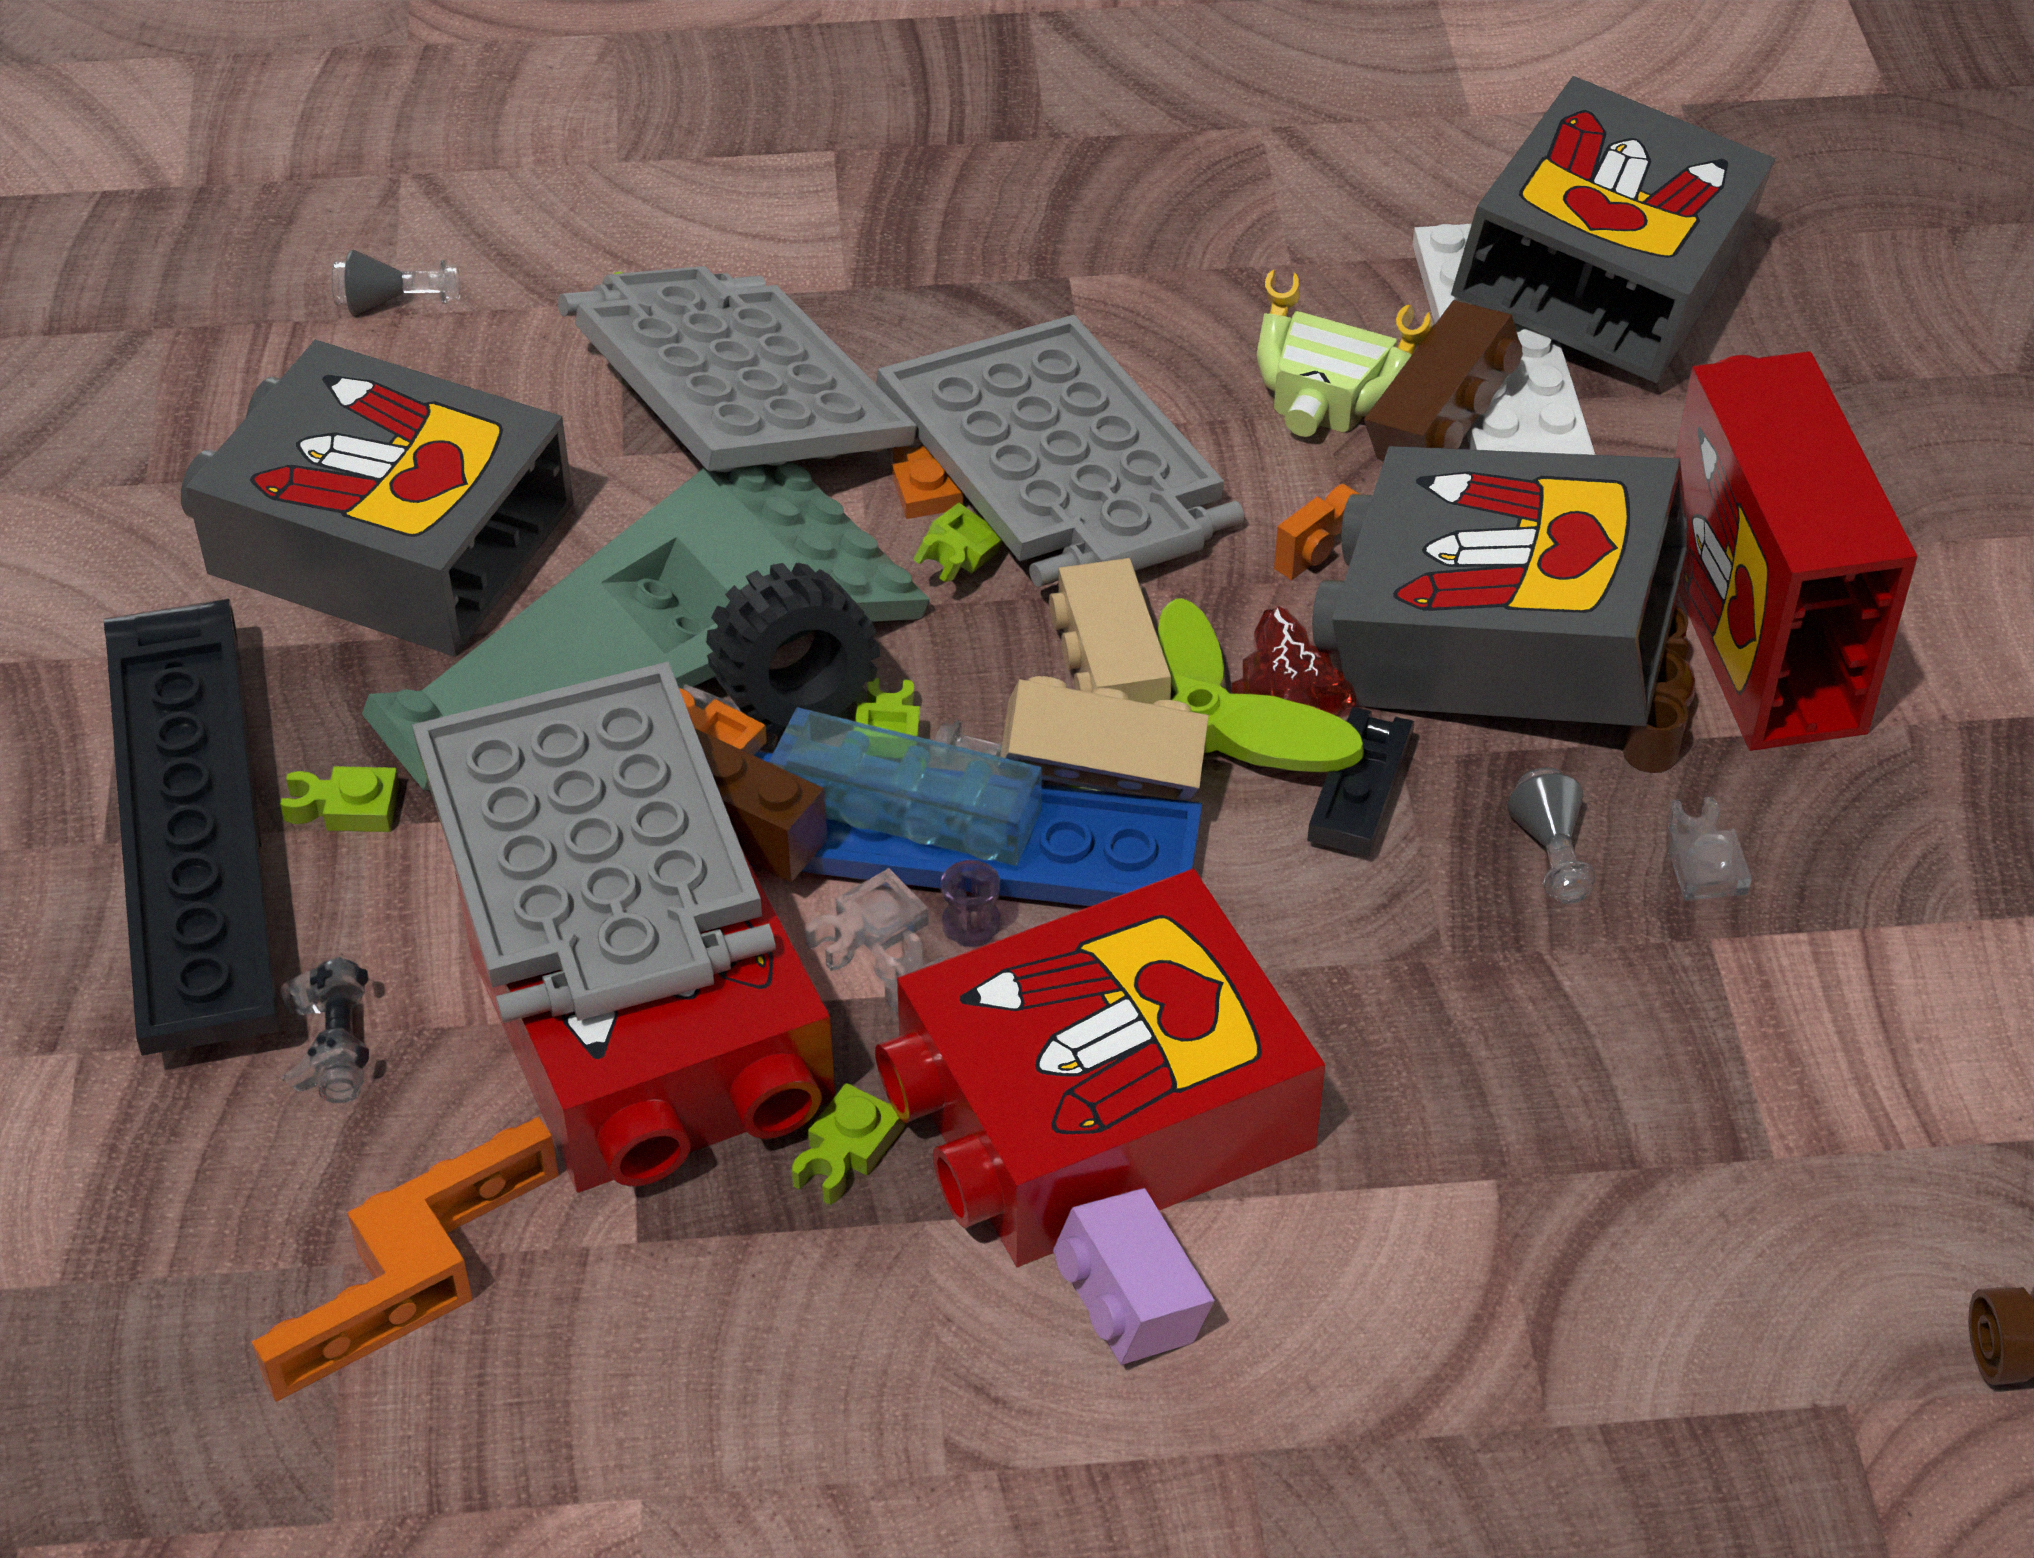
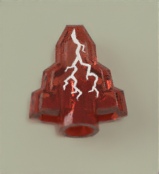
[1231,606,1356,717]

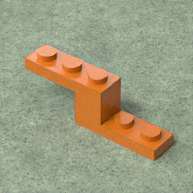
[251,1116,559,1402]

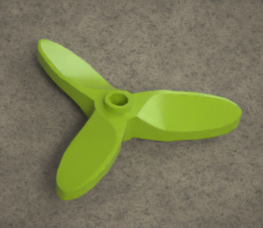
[1068,598,1364,792]

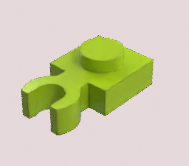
[914,502,1003,582]
[853,678,920,764]
[280,766,400,832]
[792,1083,905,1205]

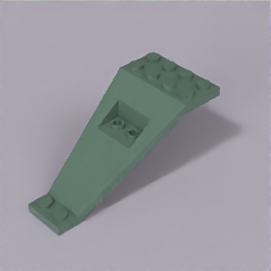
[362,462,930,790]

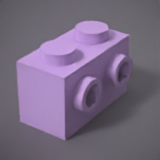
[1053,1188,1215,1365]

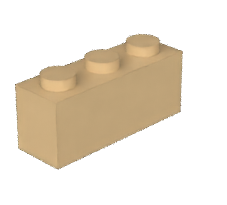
[1049,558,1171,704]
[998,676,1209,801]

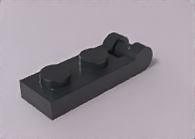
[1307,706,1414,856]

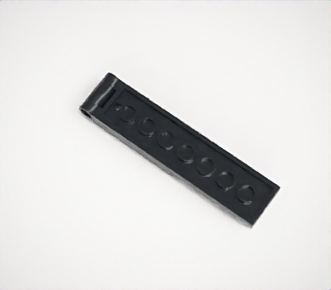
[104,599,280,1056]

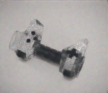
[280,957,369,1103]

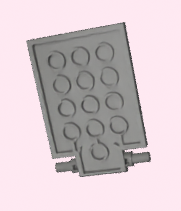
[558,266,917,472]
[876,315,1244,587]
[412,661,776,1023]

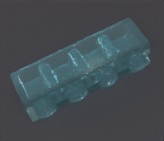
[769,707,1042,866]

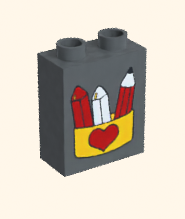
[1451,76,1776,383]
[181,339,574,657]
[1312,446,1690,726]

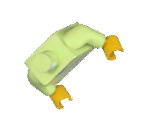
[1257,270,1434,437]

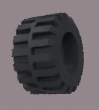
[706,563,880,737]

